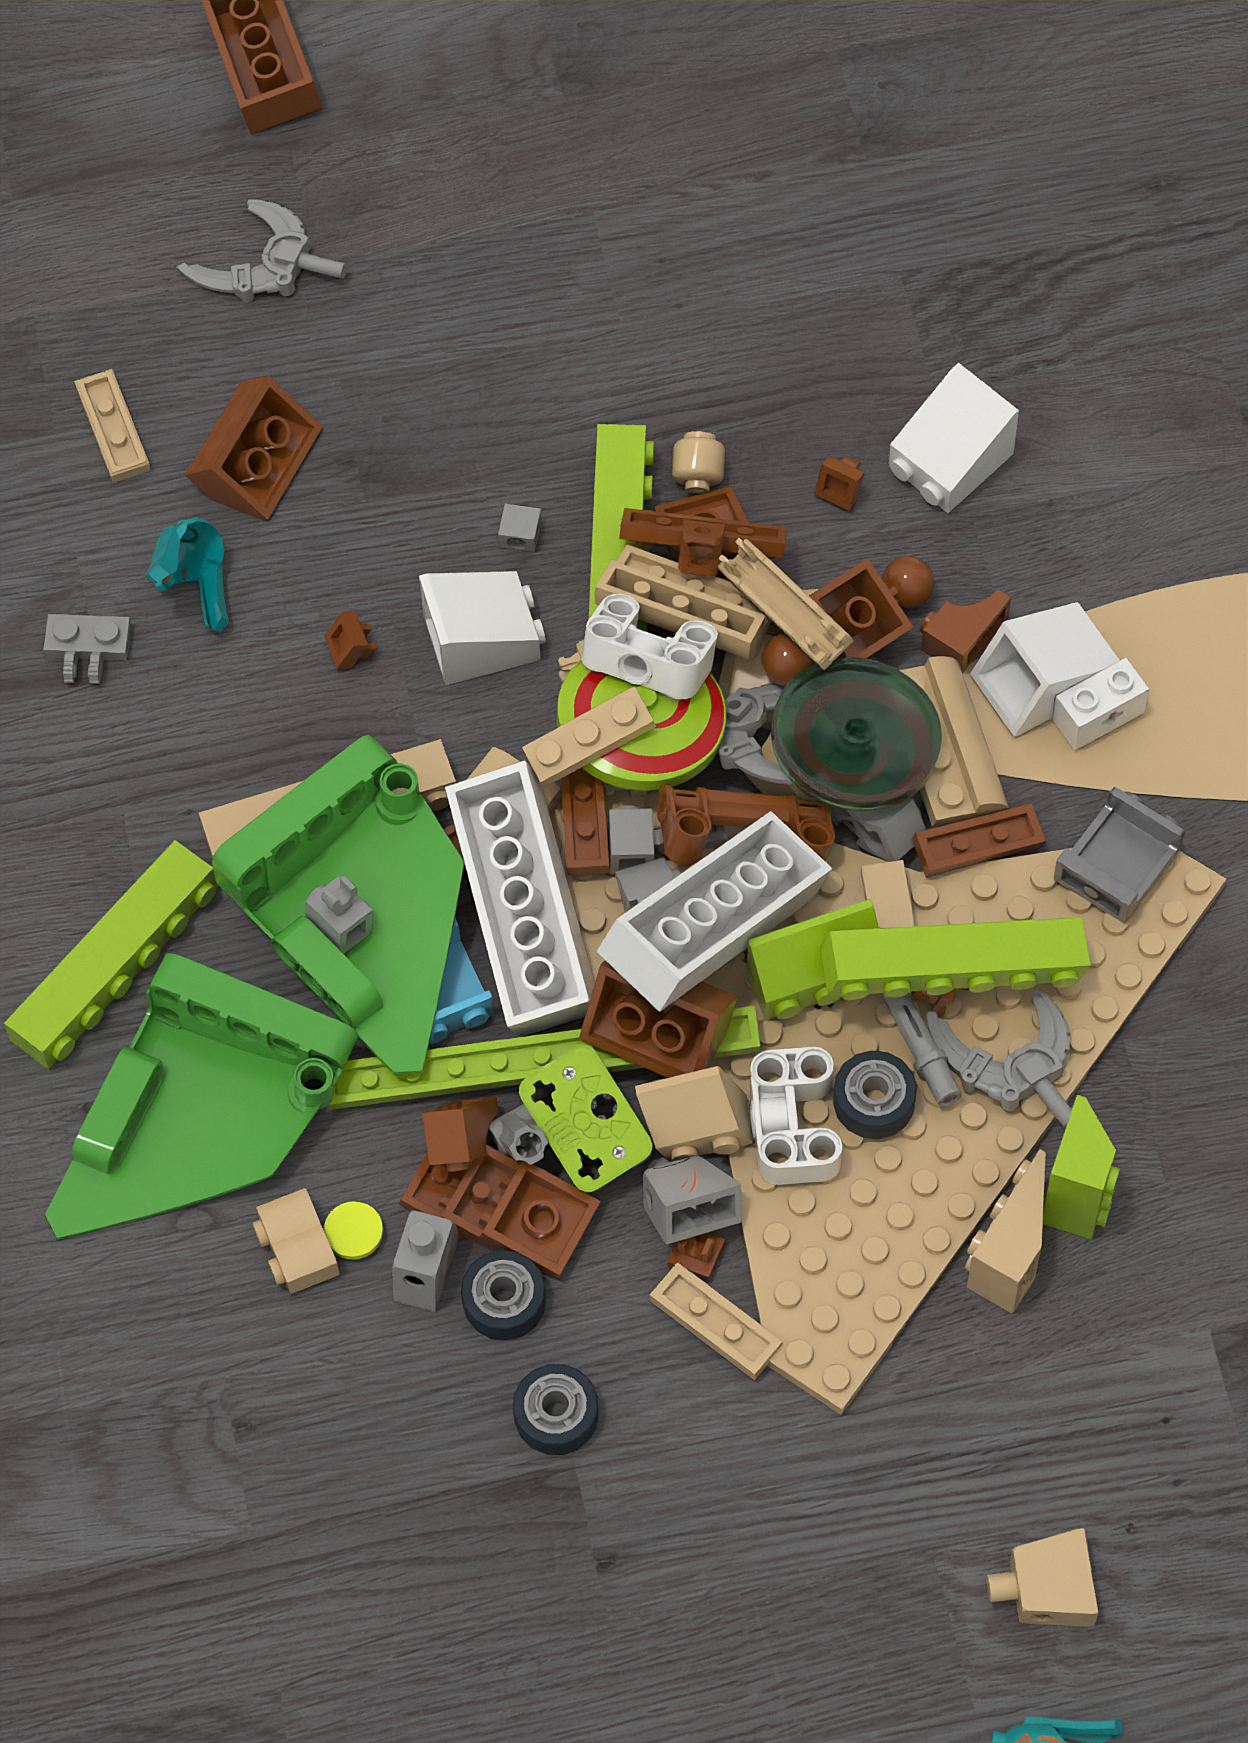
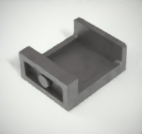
[1053,787,1185,924]

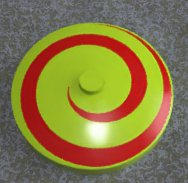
[557,660,726,791]

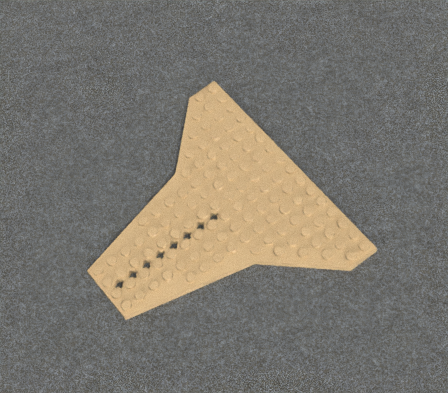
[549,782,1226,1415]

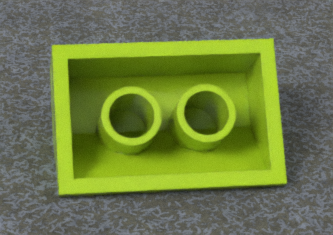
[747,899,879,1021]
[1043,1095,1120,1240]

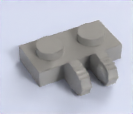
[43,614,132,684]

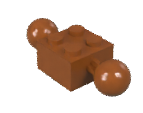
[761,556,934,687]

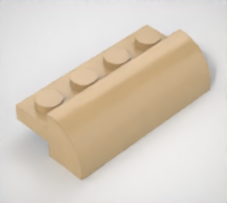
[594,544,772,661]
[882,656,1010,828]

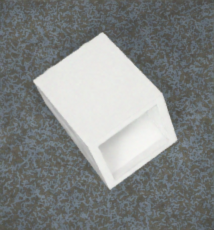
[889,363,1019,513]
[419,571,546,685]
[970,602,1120,737]

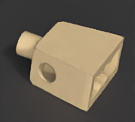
[986,1528,1098,1627]

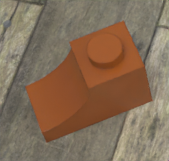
[920,589,1011,674]
[422,1097,499,1171]

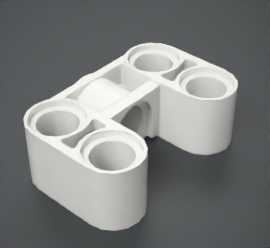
[581,594,718,699]
[750,1047,842,1185]

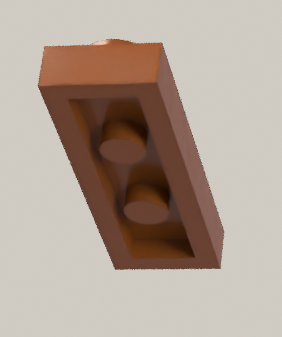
[561,767,610,876]
[912,803,1046,877]

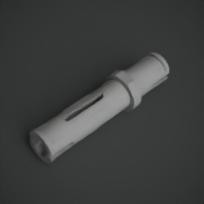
[882,993,961,1107]

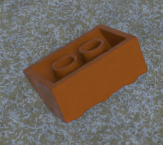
[185,375,323,521]
[579,960,738,1078]

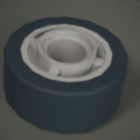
[833,1050,917,1139]
[461,1250,546,1340]
[513,1364,598,1455]

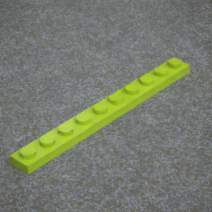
[328,1006,761,1110]

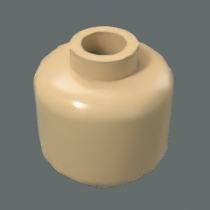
[672,431,725,494]

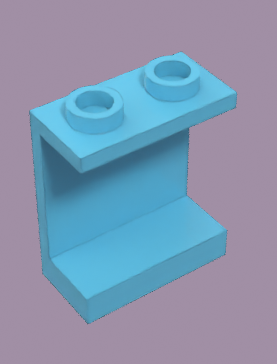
[429,919,494,1045]

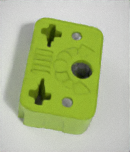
[519,1045,654,1193]

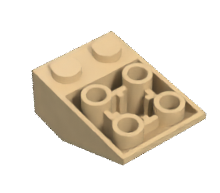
[965,1149,1046,1314]

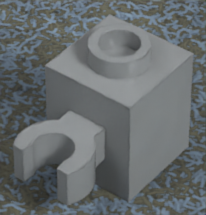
[608,805,666,874]
[305,876,373,954]

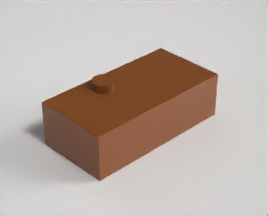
[201,0,323,134]

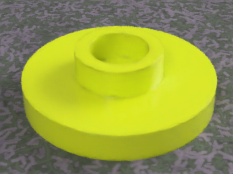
[324,1202,383,1260]

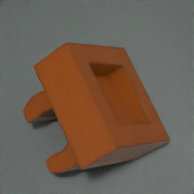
[814,456,865,511]
[324,612,378,669]
[667,1232,725,1284]

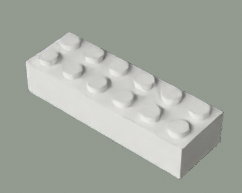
[445,761,595,1037]
[597,811,833,1012]

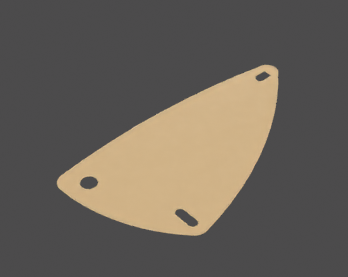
[884,573,1248,801]

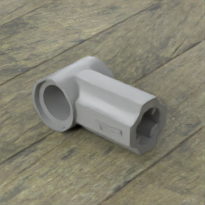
[488,1104,549,1165]

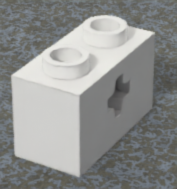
[1052,658,1149,751]

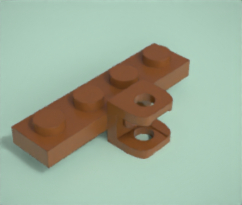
[619,508,788,577]

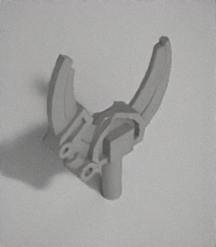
[177,199,347,303]
[718,684,828,785]
[927,989,1072,1129]

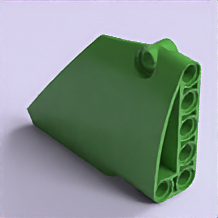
[212,735,464,1075]
[45,953,359,1240]

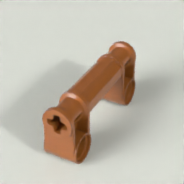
[657,784,835,865]

